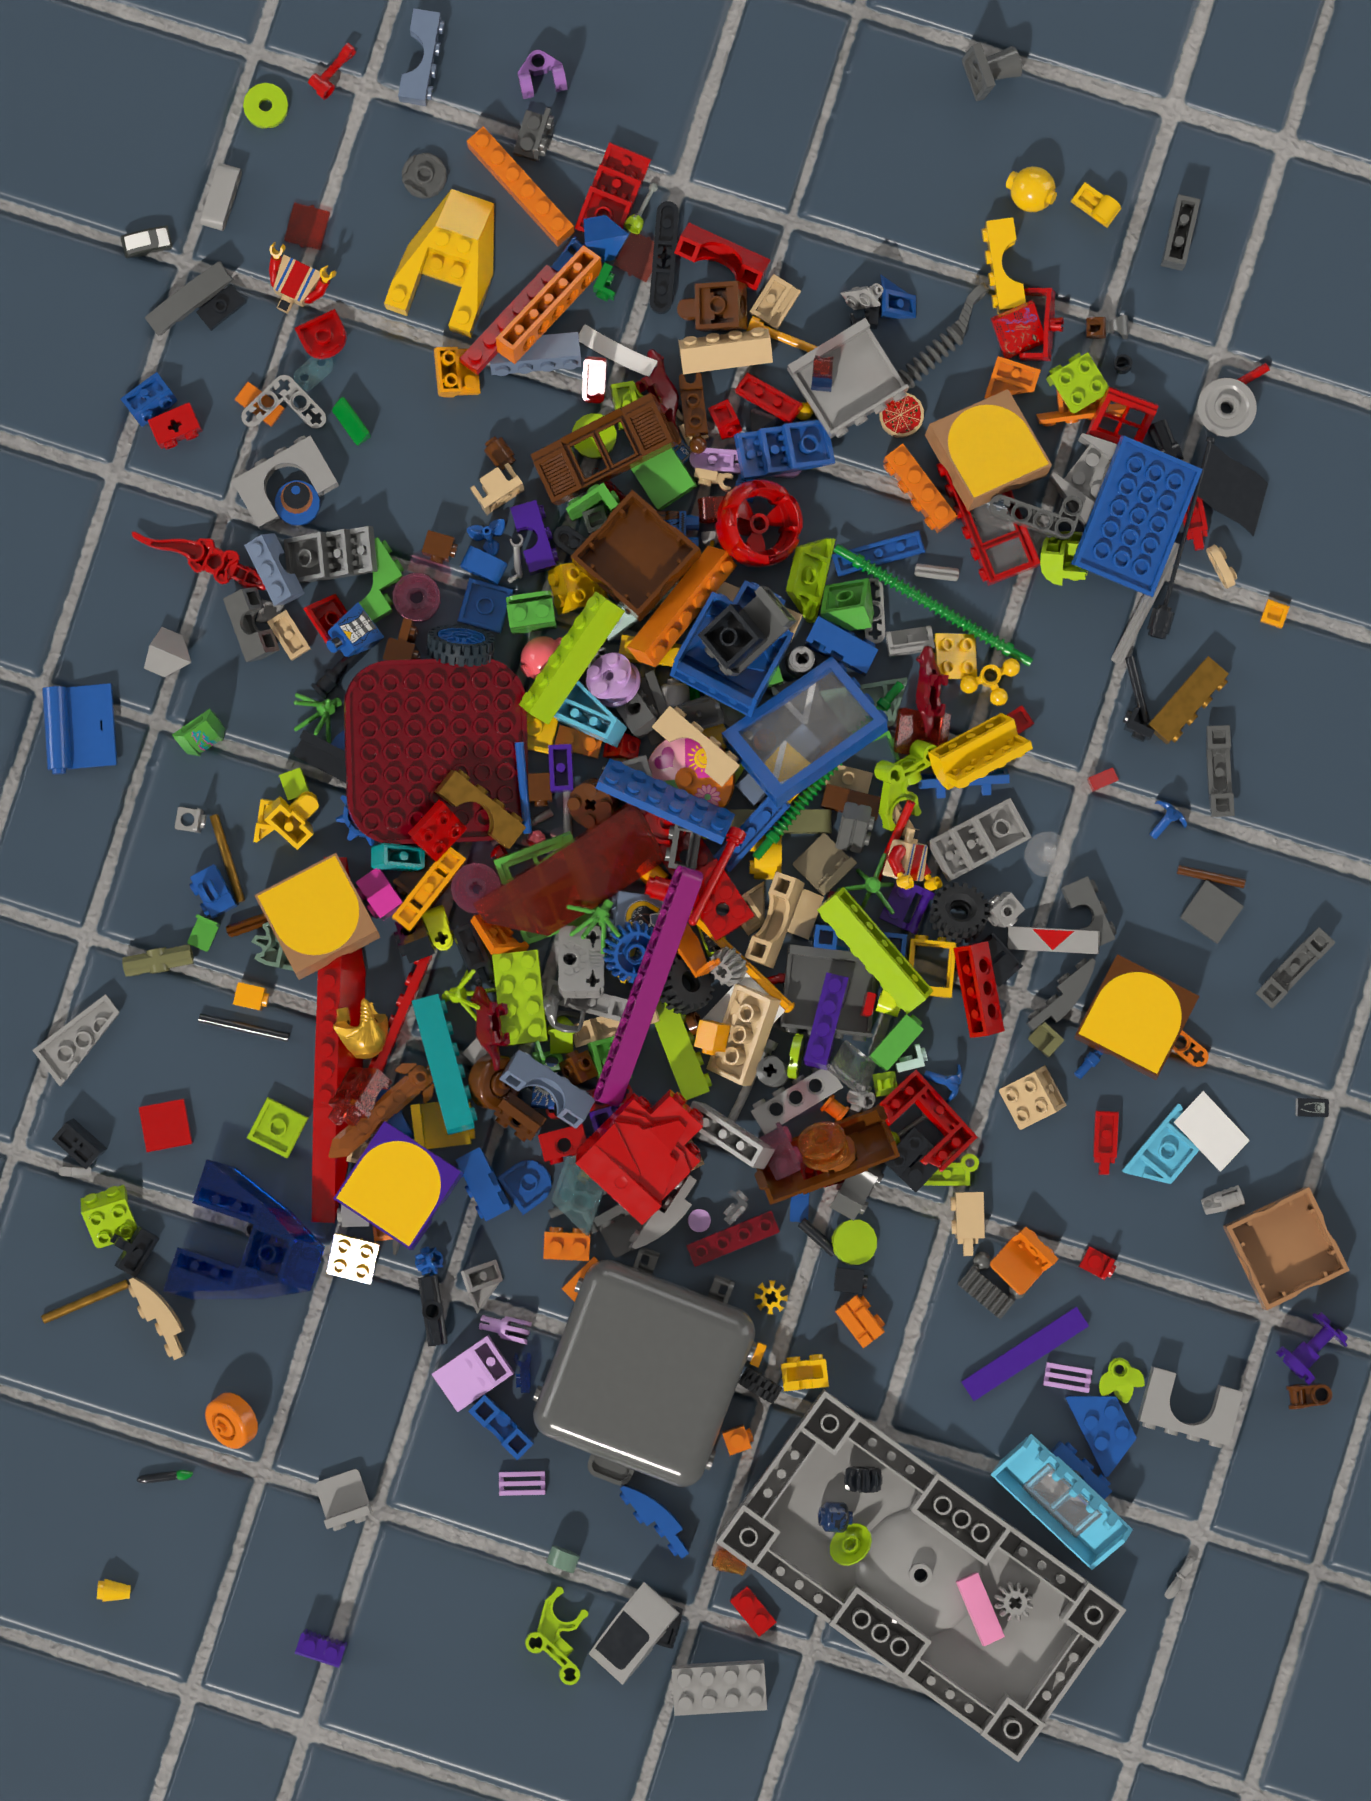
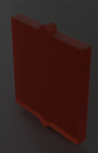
[284,203,330,250]
[614,233,665,282]

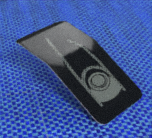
[1295,1098,1329,1117]

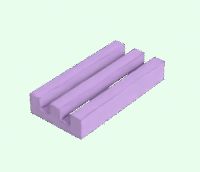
[1043,1362,1093,1393]
[499,1471,546,1496]

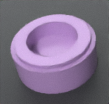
[688,1209,711,1232]

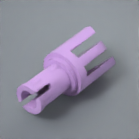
[479,1315,532,1345]

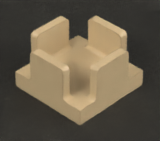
[470,463,525,515]

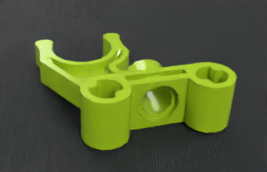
[874,740,937,831]
[525,1586,588,1685]

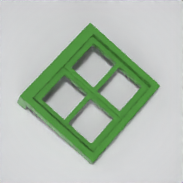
[493,831,599,944]

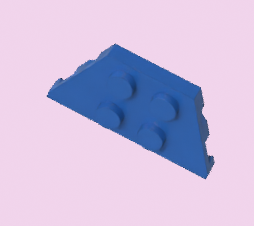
[1065,1396,1137,1478]

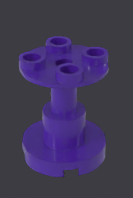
[1275,1312,1348,1385]

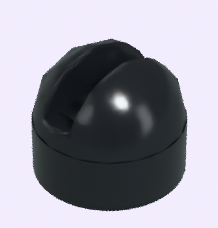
[1114,354,1132,374]

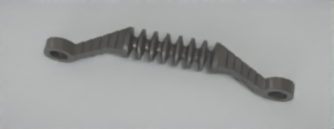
[898,282,990,389]

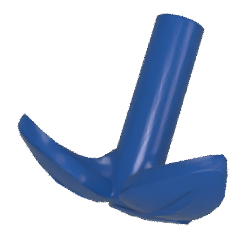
[466,519,506,556]
[1149,801,1187,839]
[924,1064,963,1103]

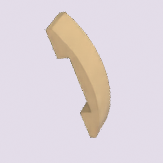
[573,1009,660,1048]

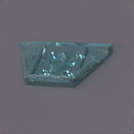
[551,1156,604,1236]

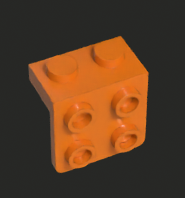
[990,1227,1058,1295]

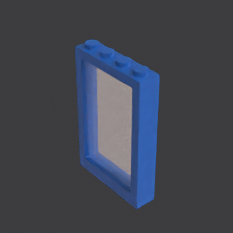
[722,656,888,808]

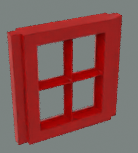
[1086,387,1159,444]

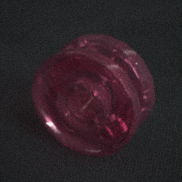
[393,573,441,623]

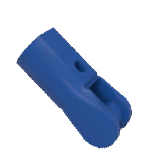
[551,236,586,272]

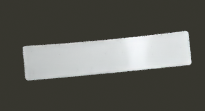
[579,324,658,376]

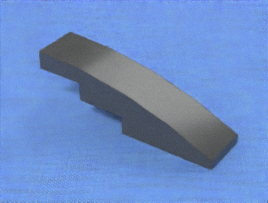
[145,261,233,336]

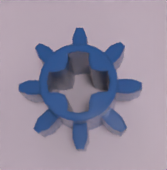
[415,1247,443,1276]

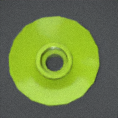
[830,1523,872,1566]

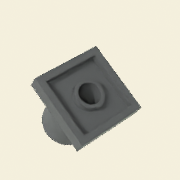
[962,42,1022,102]

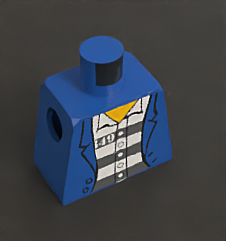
[326,602,384,657]

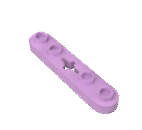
[689,448,801,478]

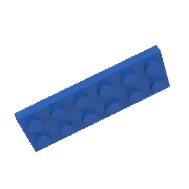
[595,759,735,845]

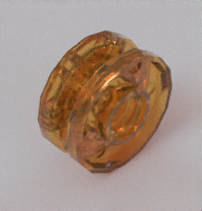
[798,1121,849,1170]

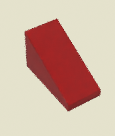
[1087,767,1119,792]

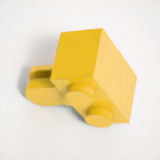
[264,791,319,850]

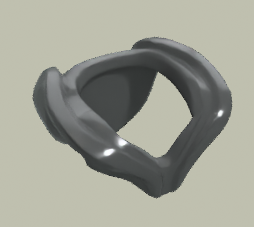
[543,994,585,1033]

